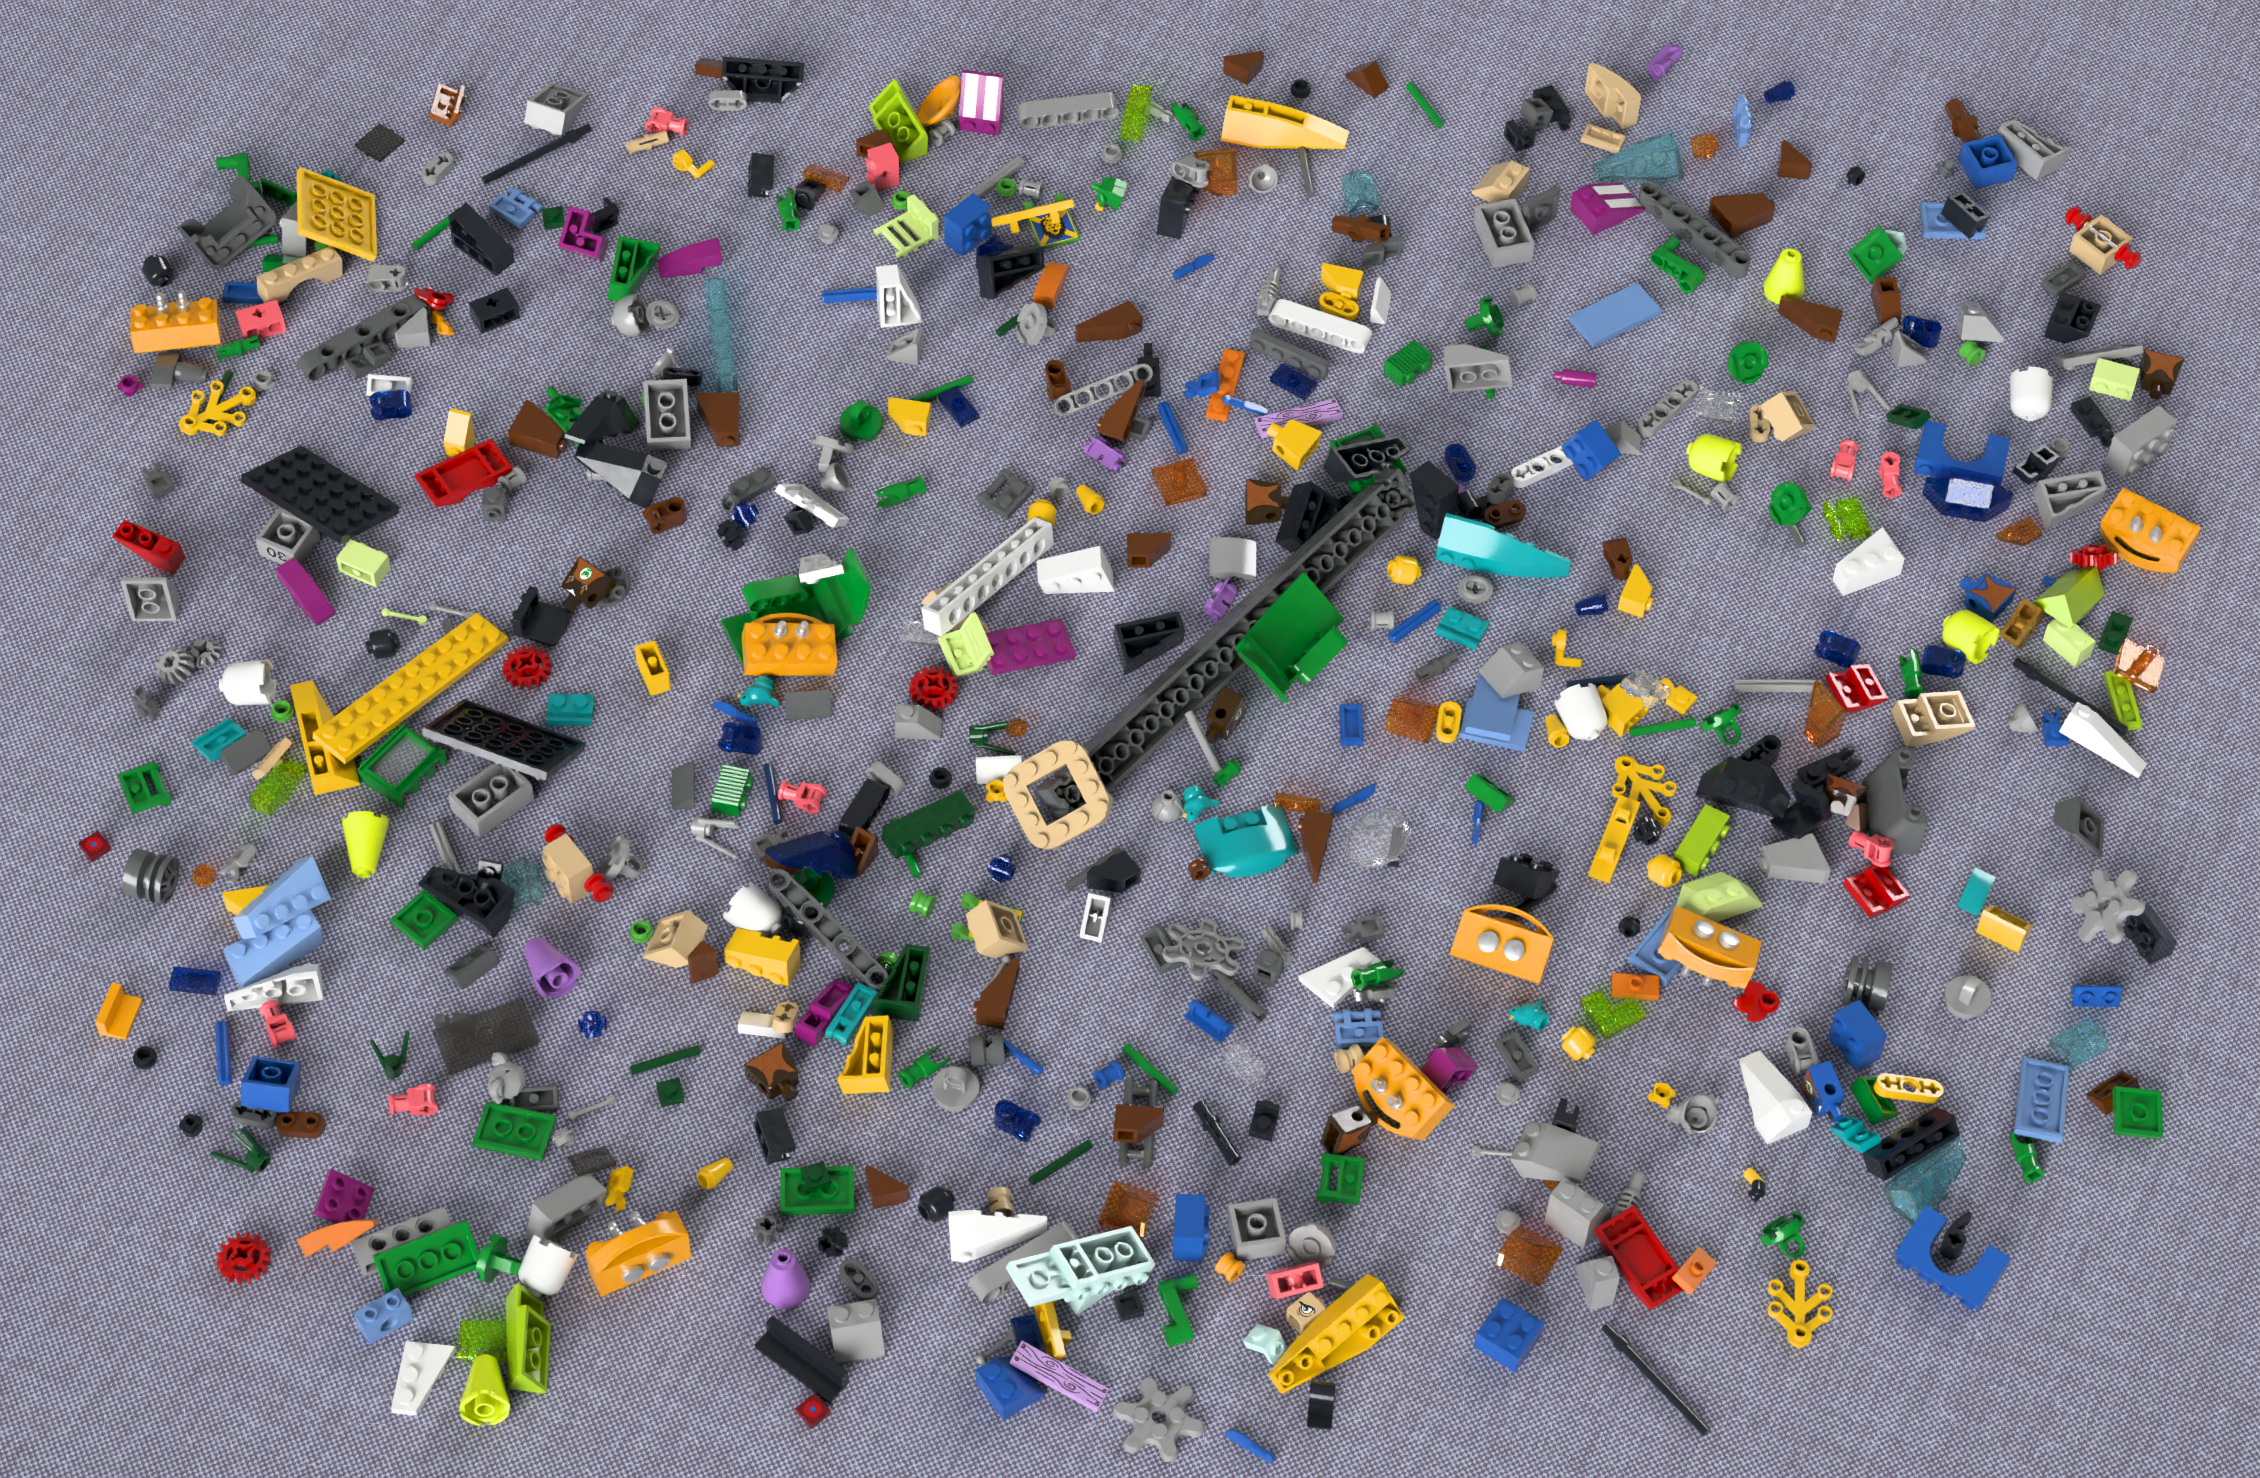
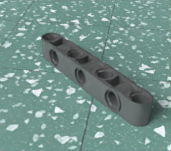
[1638,181,1751,278]
[297,294,433,381]
[768,869,888,992]

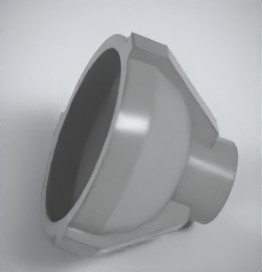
[1248,162,1278,193]
[650,347,680,375]
[820,461,851,492]
[2007,702,2038,733]
[1152,790,1185,822]

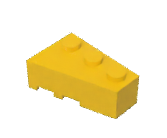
[724,928,801,987]
[837,1015,894,1094]

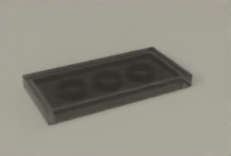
[432,998,540,1076]

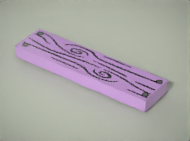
[1255,398,1343,438]
[1009,1341,1109,1412]

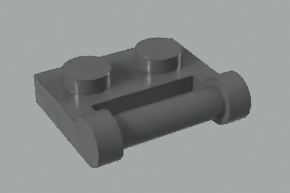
[977,468,1034,520]

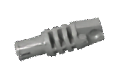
[1257,267,1282,316]
[1611,1171,1647,1217]

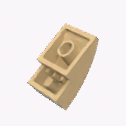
[1585,63,1641,129]
[1891,691,1976,747]

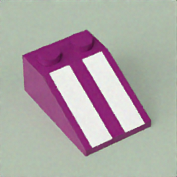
[959,70,1004,135]
[1570,182,1645,235]

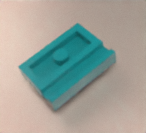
[1435,606,1490,651]
[546,694,594,726]
[191,718,247,763]

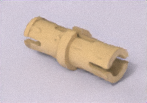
[626,130,669,154]

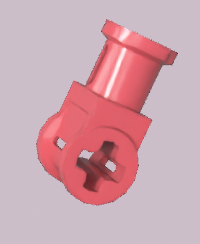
[645,107,689,136]
[1829,440,1858,482]
[1878,452,1902,498]
[778,780,827,814]
[1849,830,1895,867]
[259,1000,297,1048]
[388,1084,438,1116]

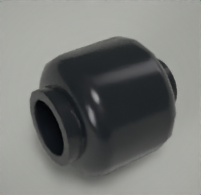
[142,255,174,287]
[365,628,400,659]
[917,1186,955,1222]

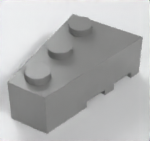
[1997,119,2071,180]
[280,201,314,257]
[2033,470,2107,530]
[525,1172,607,1242]

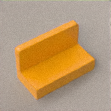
[95,982,142,1040]

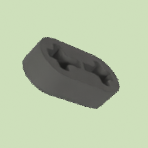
[1487,473,1514,504]
[232,1100,278,1129]

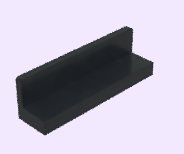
[755,1315,849,1403]

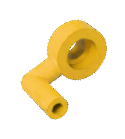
[673,150,715,179]
[1551,629,1582,668]

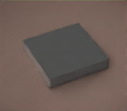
[1522,185,1560,232]

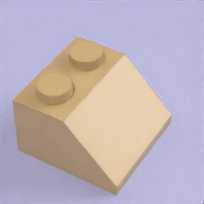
[1472,160,1530,203]
[1760,391,1817,442]
[965,900,1028,958]
[643,910,708,968]

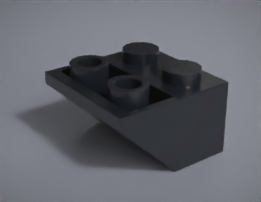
[2044,292,2102,344]
[1493,853,1560,899]
[2123,905,2177,964]

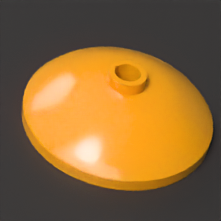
[917,75,962,127]

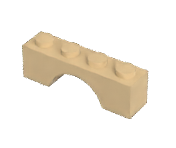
[257,246,343,303]

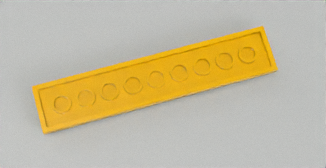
[313,612,509,764]

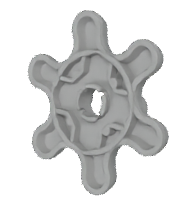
[2071,869,2145,944]
[1162,919,1245,981]
[1113,1377,1205,1462]

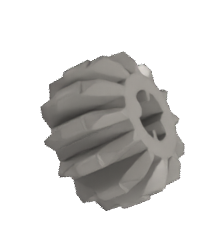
[155,646,195,686]

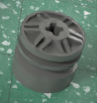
[122,848,179,905]
[1842,955,1893,1012]

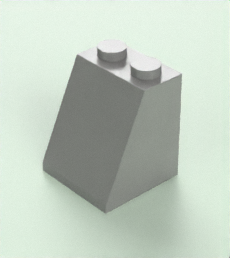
[1544,1177,1612,1250]

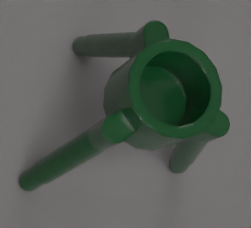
[969,721,1022,756]
[370,1031,410,1080]
[211,1128,271,1173]

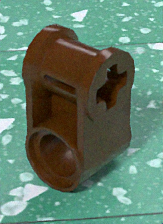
[1045,360,1072,402]
[643,497,687,534]
[1603,537,1633,580]

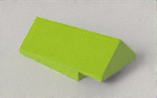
[868,79,928,164]
[2033,566,2105,628]
[506,1284,551,1394]

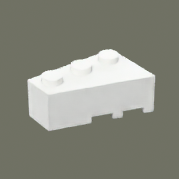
[876,264,923,328]
[1037,546,1115,594]

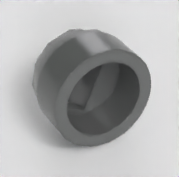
[721,494,740,512]

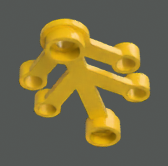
[179,381,256,436]
[1612,756,1677,828]
[1767,1260,1833,1348]

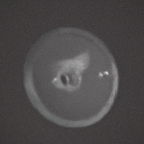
[1345,808,1410,868]

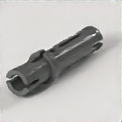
[1210,969,1268,1023]

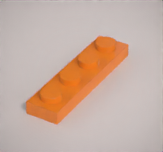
[1206,348,1245,422]

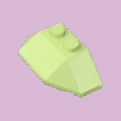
[1676,872,1763,922]

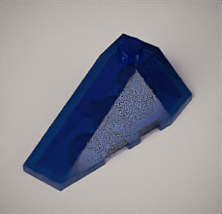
[765,829,857,879]

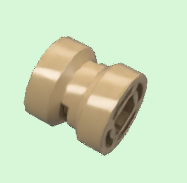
[1334,1044,1364,1074]
[987,1187,1014,1217]

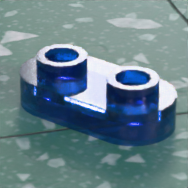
[1444,444,1476,482]

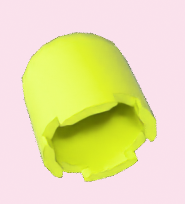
[1686,434,1742,483]
[1942,610,2000,664]

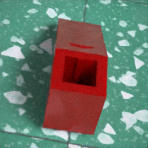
[112,519,186,575]

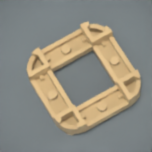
[1003,741,1113,850]

